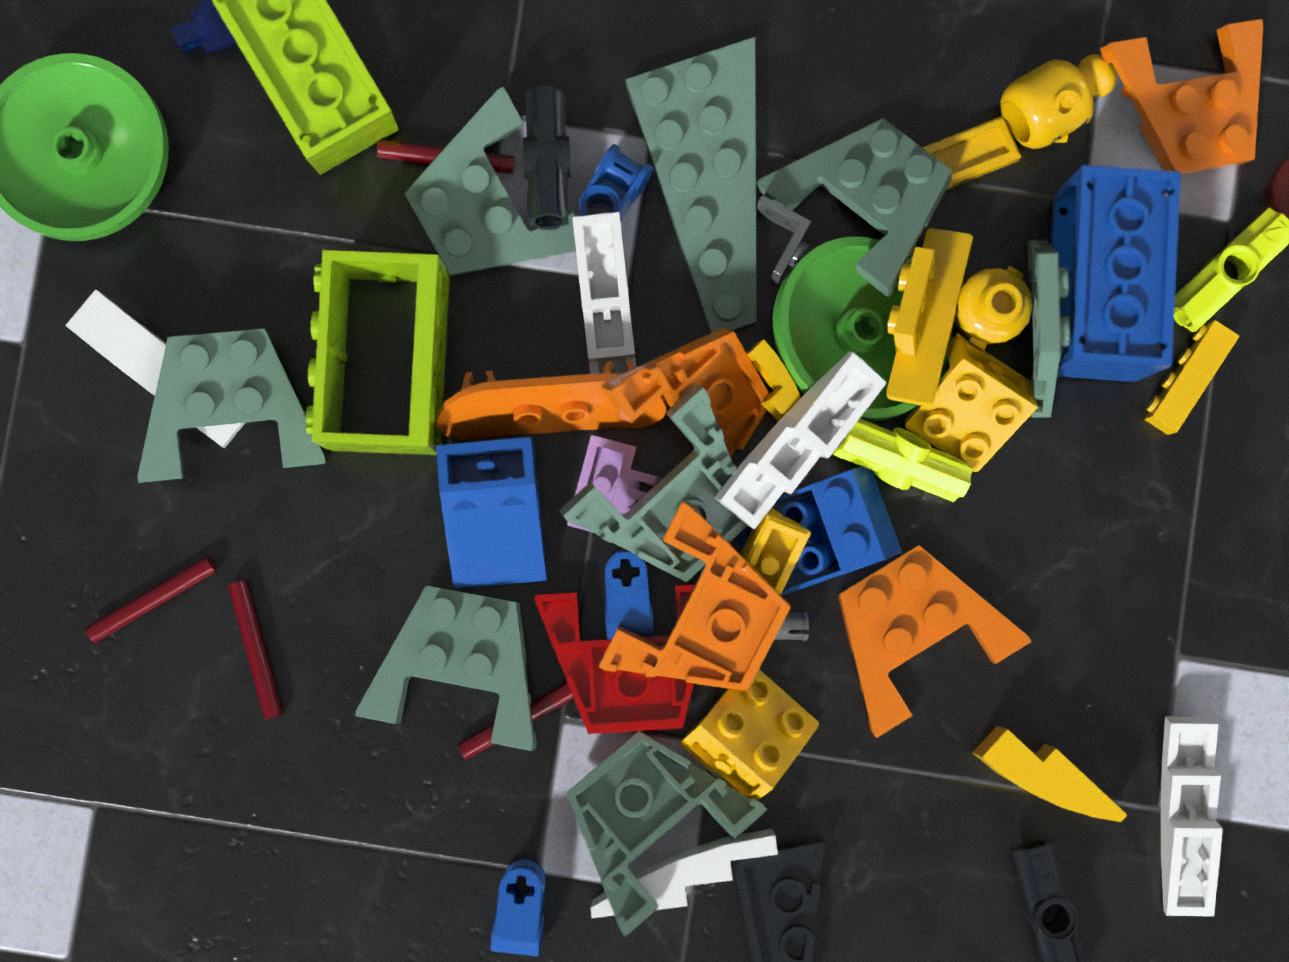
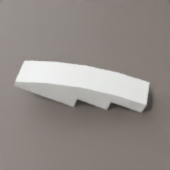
[572,212,636,375]
[65,289,245,448]
[714,352,887,529]
[1161,716,1223,916]
[590,828,778,918]

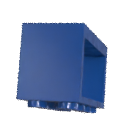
[1051,165,1181,382]

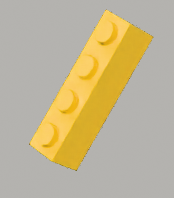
[1144,320,1239,435]

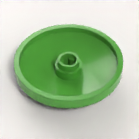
[0,53,169,241]
[773,237,952,422]

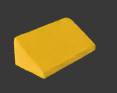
[740,508,811,594]

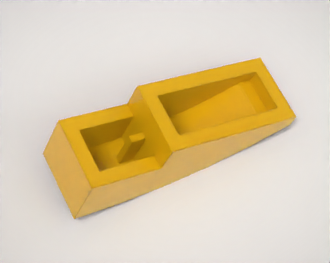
[973,726,1127,822]

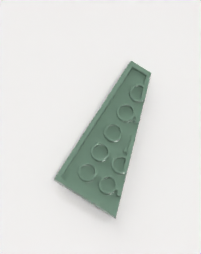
[626,37,757,333]

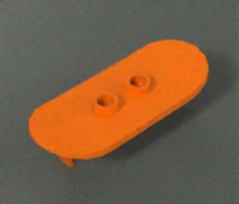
[436,360,667,441]

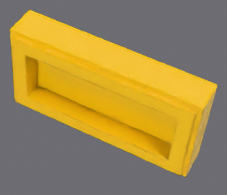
[923,116,1021,190]

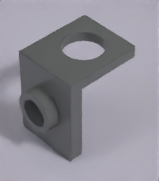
[756,195,811,285]

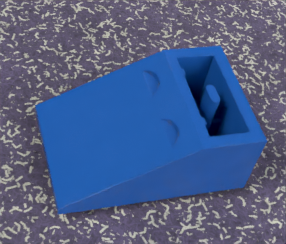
[436,437,547,589]
[736,467,902,595]

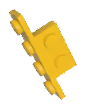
[886,228,973,407]

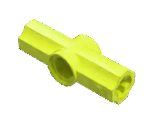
[1174,208,1289,332]
[833,418,973,502]

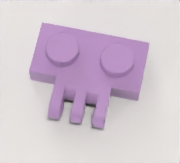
[567,435,662,532]

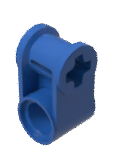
[579,144,654,223]
[605,549,654,639]
[491,858,546,957]

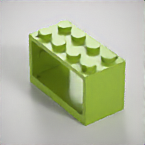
[212,0,399,175]
[305,250,450,455]

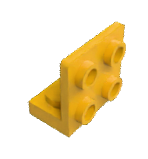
[905,333,1038,472]
[679,669,819,800]

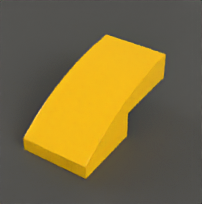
[746,339,801,421]

